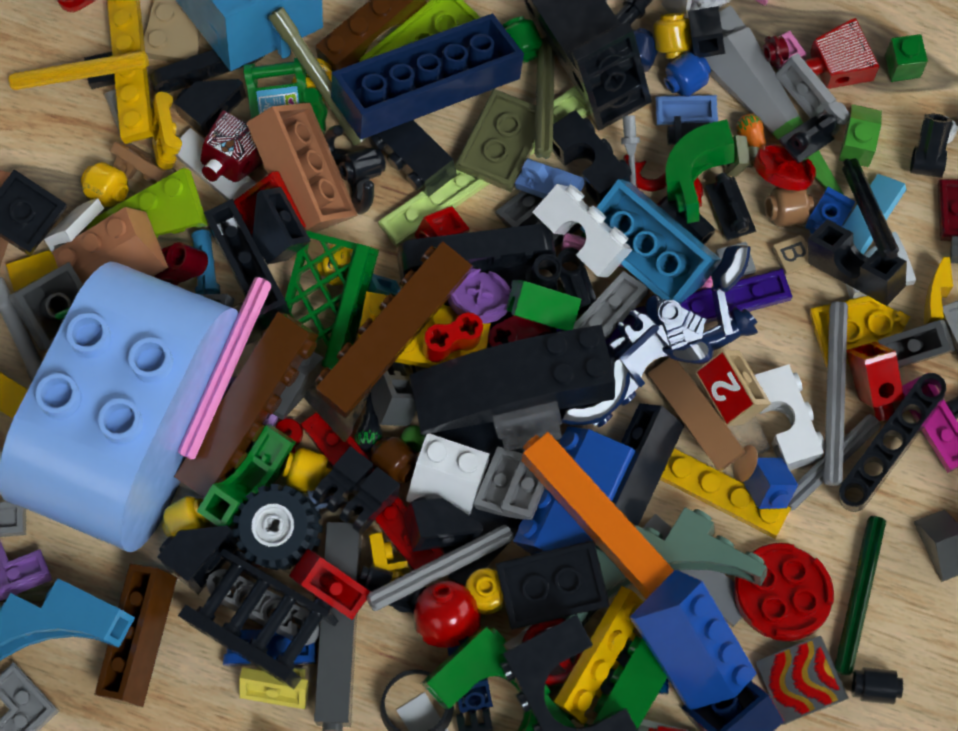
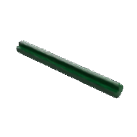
[835,516,886,676]

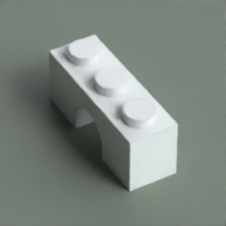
[533,184,633,278]
[754,364,825,471]

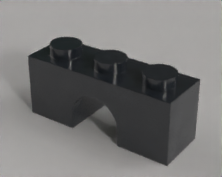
[552,110,632,205]
[808,219,907,306]

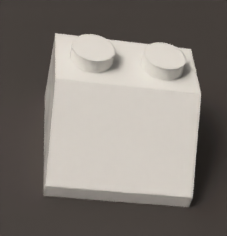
[406,434,489,516]

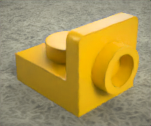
[369,532,410,582]

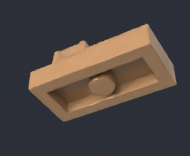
[110,142,176,184]

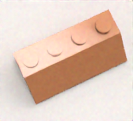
[246,103,358,233]

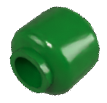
[502,16,543,64]

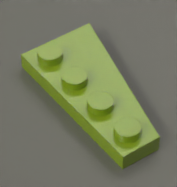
[86,167,208,238]

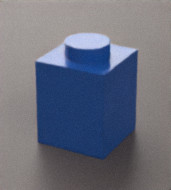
[743,458,798,509]

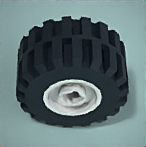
[233,484,323,570]

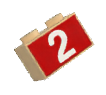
[695,350,771,426]

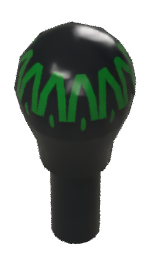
[354,392,383,452]

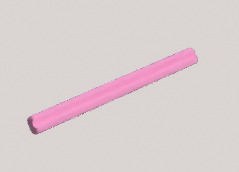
[178,277,271,459]

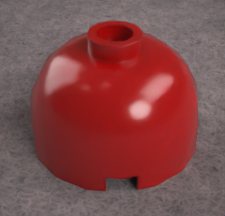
[413,581,481,648]

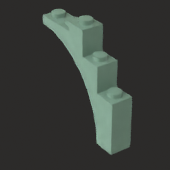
[563,507,767,627]

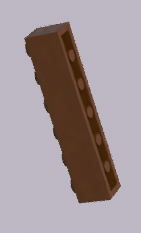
[315,241,473,418]
[174,312,319,498]

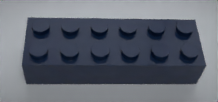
[331,13,524,140]

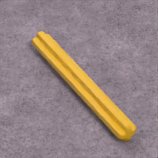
[8,51,149,90]

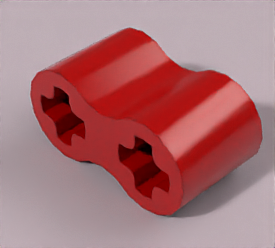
[422,312,483,363]

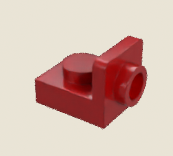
[415,206,470,239]

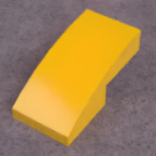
[924,257,953,325]

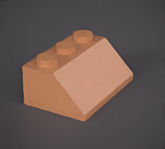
[52,207,168,285]

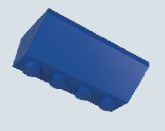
[513,426,635,555]
[630,569,757,710]

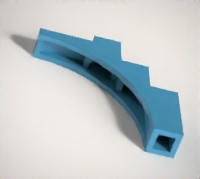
[0,578,135,661]

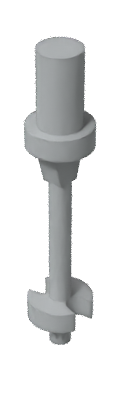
[621,115,640,187]

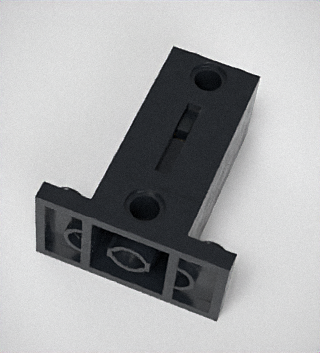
[524,0,652,131]

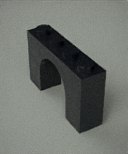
[499,615,638,731]

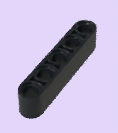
[839,373,946,512]

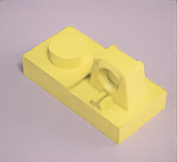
[239,667,308,709]

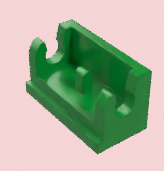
[507,280,582,331]

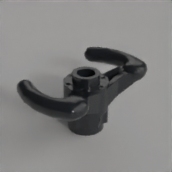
[324,125,386,215]

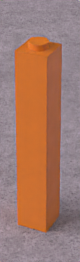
[521,432,674,599]

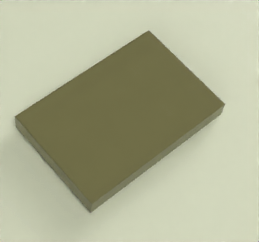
[455,88,536,192]

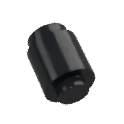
[852,667,903,705]

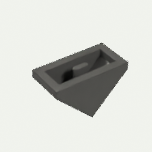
[914,509,958,582]

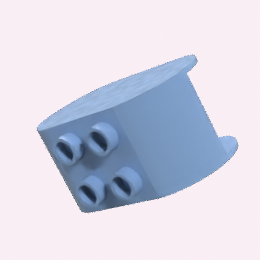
[0,261,238,552]

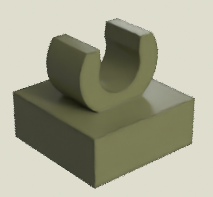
[724,135,759,177]

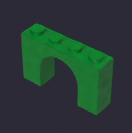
[421,627,576,731]

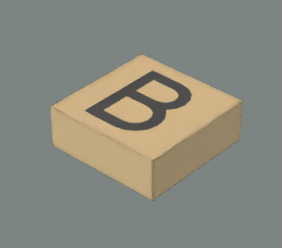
[772,234,812,276]

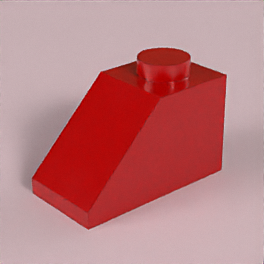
[289,549,371,620]

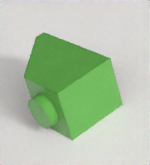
[839,104,882,167]

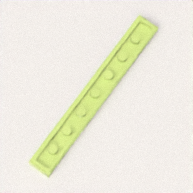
[378,86,590,248]

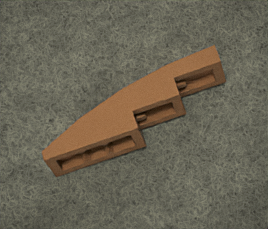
[647,358,746,472]

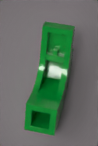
[666,120,735,224]
[197,424,296,528]

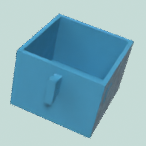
[176,0,323,72]

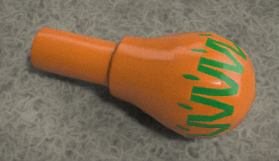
[736,114,767,150]

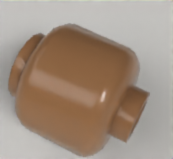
[765,187,814,227]

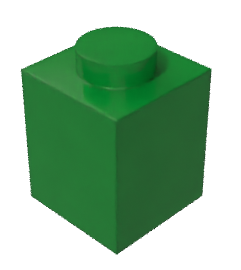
[885,34,928,82]

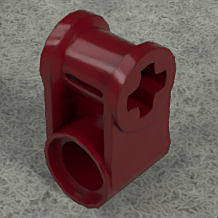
[154,242,208,286]
[488,316,553,347]

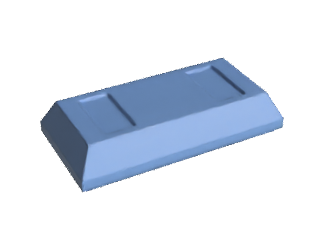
[656,95,718,125]

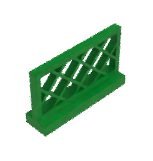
[285,230,379,369]

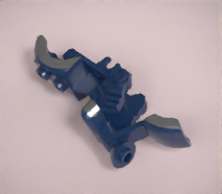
[556,245,758,428]

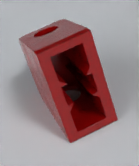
[846,341,904,421]

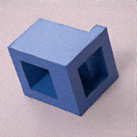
[805,186,855,234]

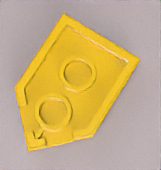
[810,296,911,368]

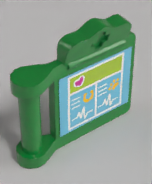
[244,58,328,134]

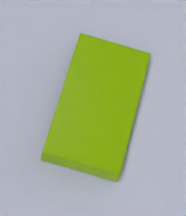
[359,0,481,62]

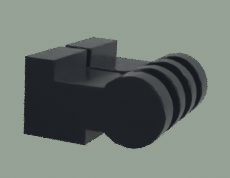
[312,446,400,534]

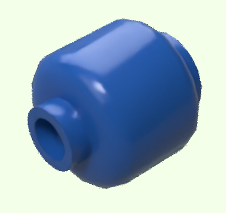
[664,51,711,96]

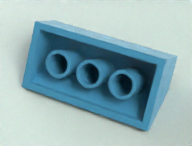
[580,179,722,304]

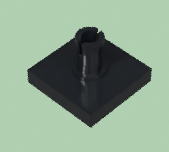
[0,169,67,256]

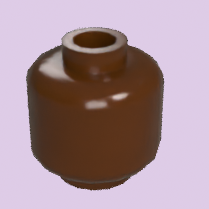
[370,437,418,483]

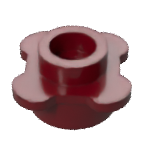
[763,36,789,66]

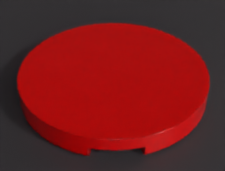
[733,543,834,641]

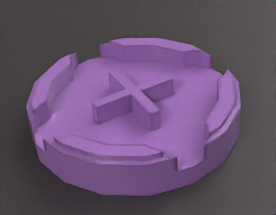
[448,269,511,324]

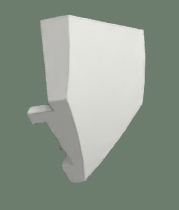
[44,198,104,254]

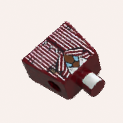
[200,110,263,182]

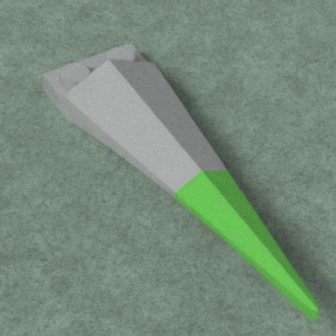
[688,5,844,195]

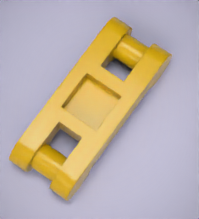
[151,92,182,170]

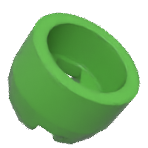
[400,425,426,453]

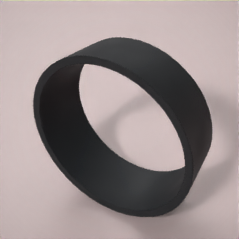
[380,669,454,731]

